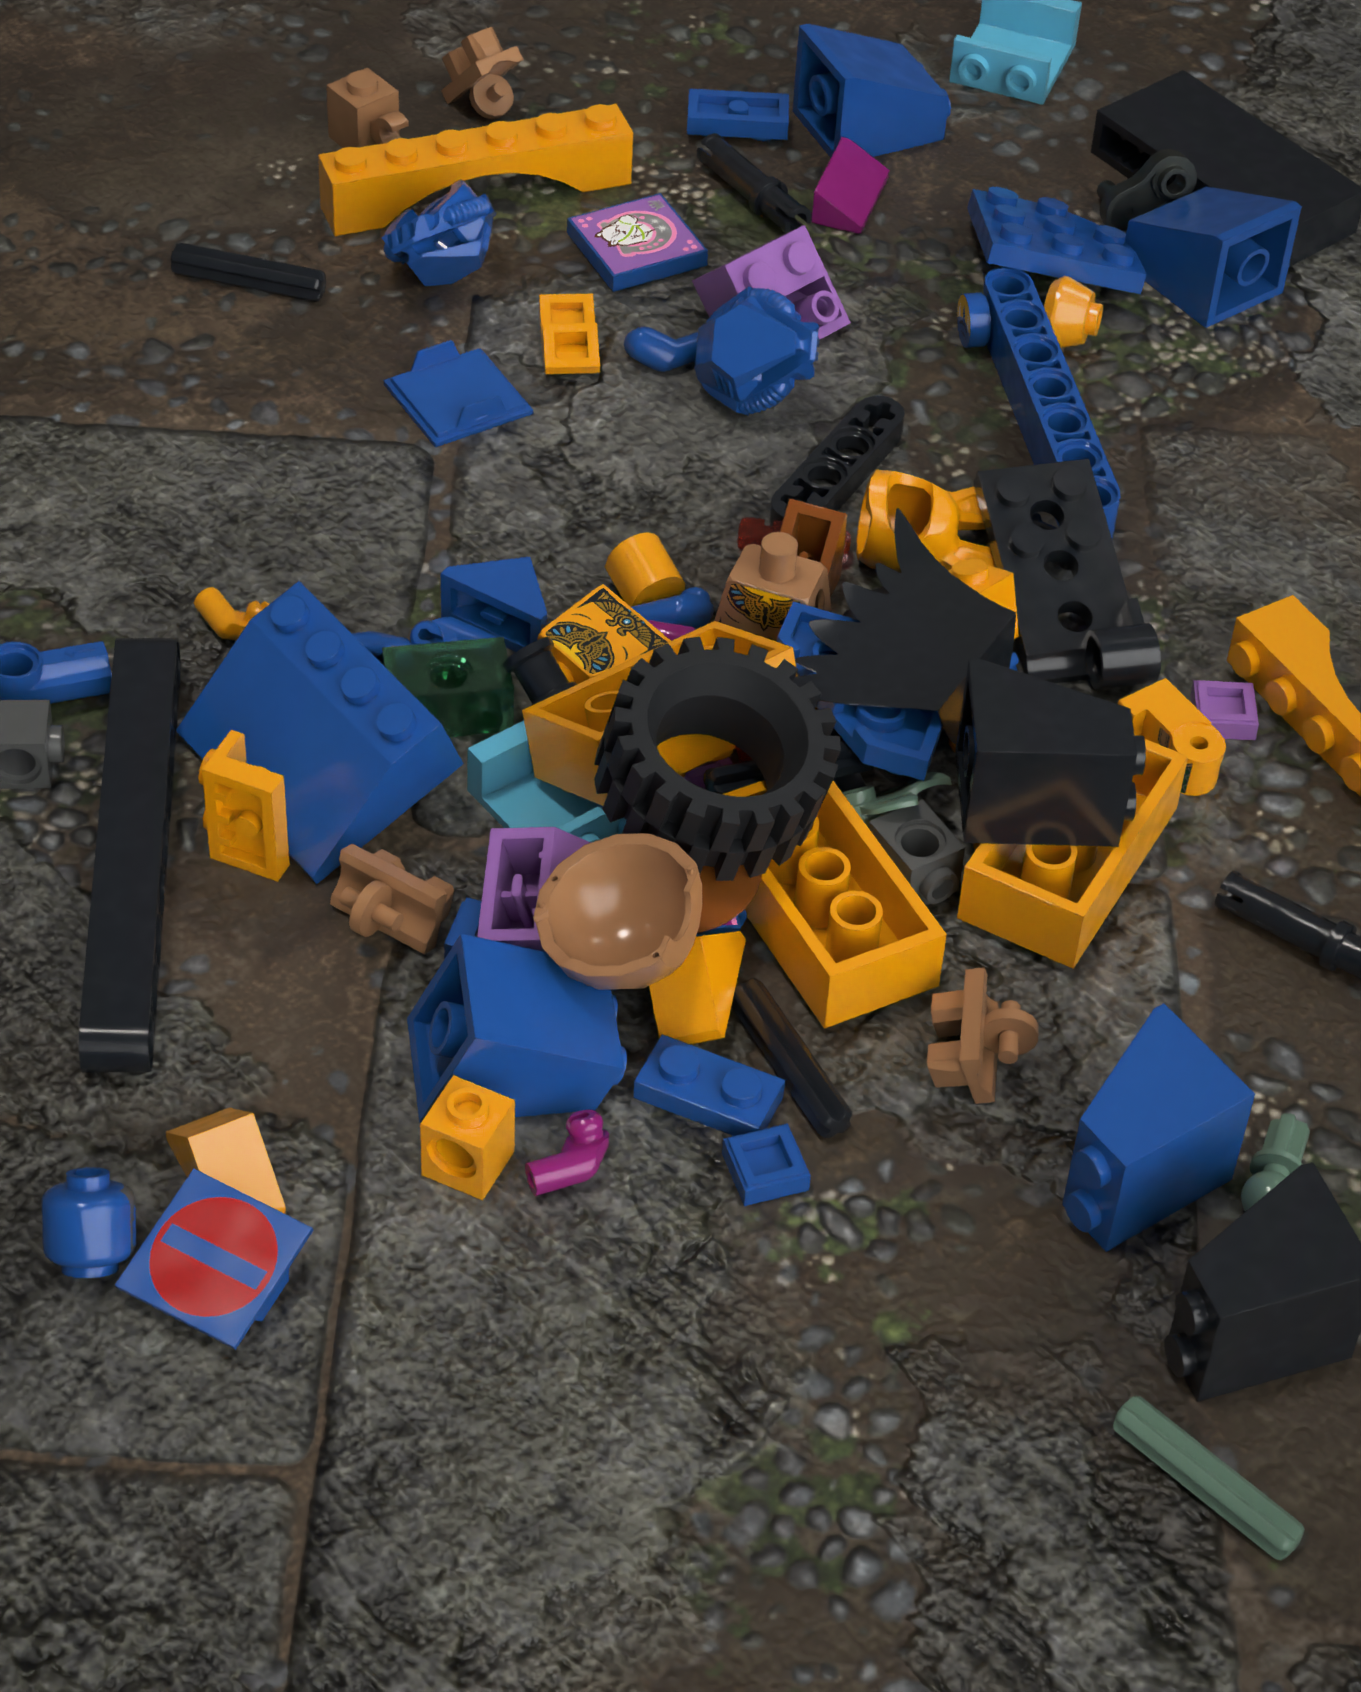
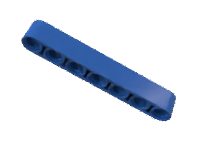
[983,267,1121,540]

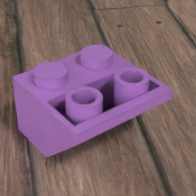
[692,225,851,339]
[477,827,591,952]

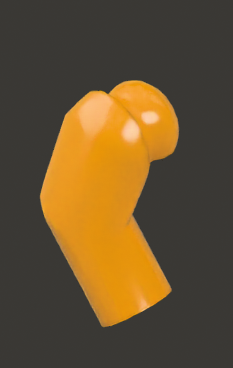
[194,587,269,640]

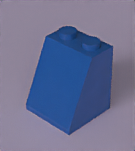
[792,24,951,158]
[1125,187,1302,328]
[407,934,627,1123]
[1062,1003,1255,1252]

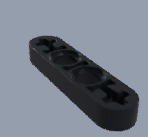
[769,396,905,532]

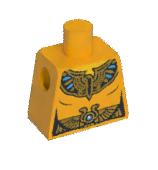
[538,584,671,684]

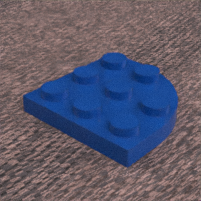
[967,187,1147,294]

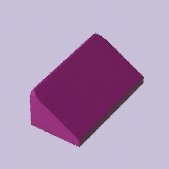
[812,137,890,234]

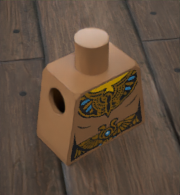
[714,532,832,642]

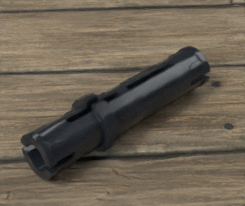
[697,133,812,234]
[1215,870,1361,979]

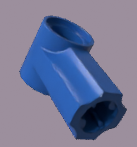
[0,641,112,704]

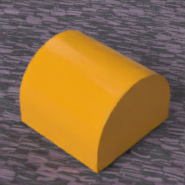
[604,532,685,607]

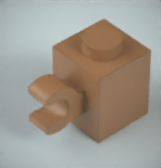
[326,68,408,148]

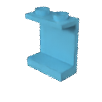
[949,0,1082,105]
[467,721,626,843]

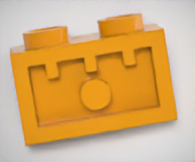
[198,730,290,882]

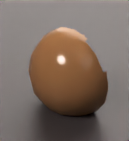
[533,833,702,990]

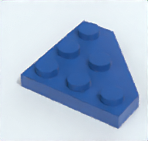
[777,601,943,781]

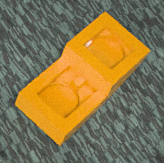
[539,293,600,374]

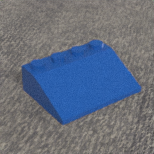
[176,581,464,885]

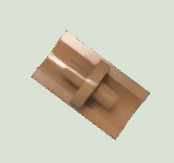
[441,27,523,119]
[330,844,454,954]
[927,967,1039,1104]

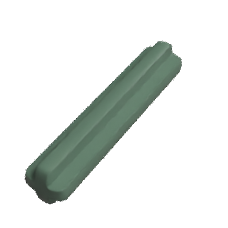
[1113,1395,1305,1561]

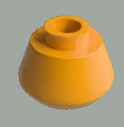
[1044,276,1103,348]

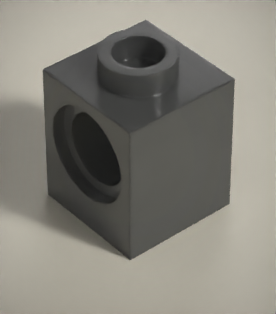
[0,700,65,789]
[868,799,965,905]

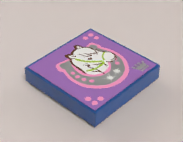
[567,193,708,292]

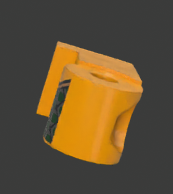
[1118,678,1226,796]

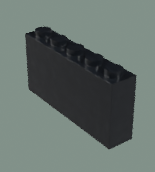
[1091,70,1361,267]

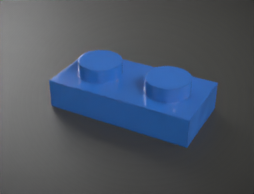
[687,89,789,141]
[633,1034,785,1136]

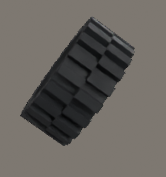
[594,637,841,881]

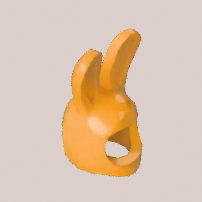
[856,470,995,573]

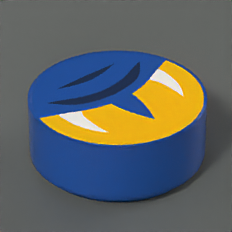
[957,292,991,348]

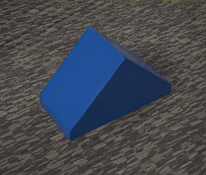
[441,556,547,652]

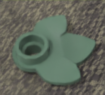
[842,772,952,827]

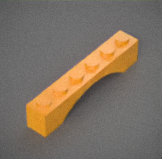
[318,104,633,237]
[1227,595,1361,797]

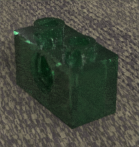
[382,637,514,737]

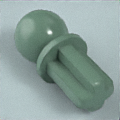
[1241,1113,1310,1212]

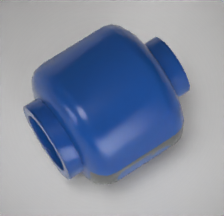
[41,1167,136,1278]

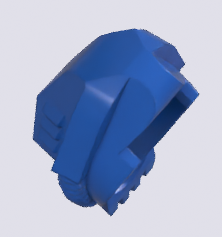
[382,180,496,287]
[695,286,820,416]

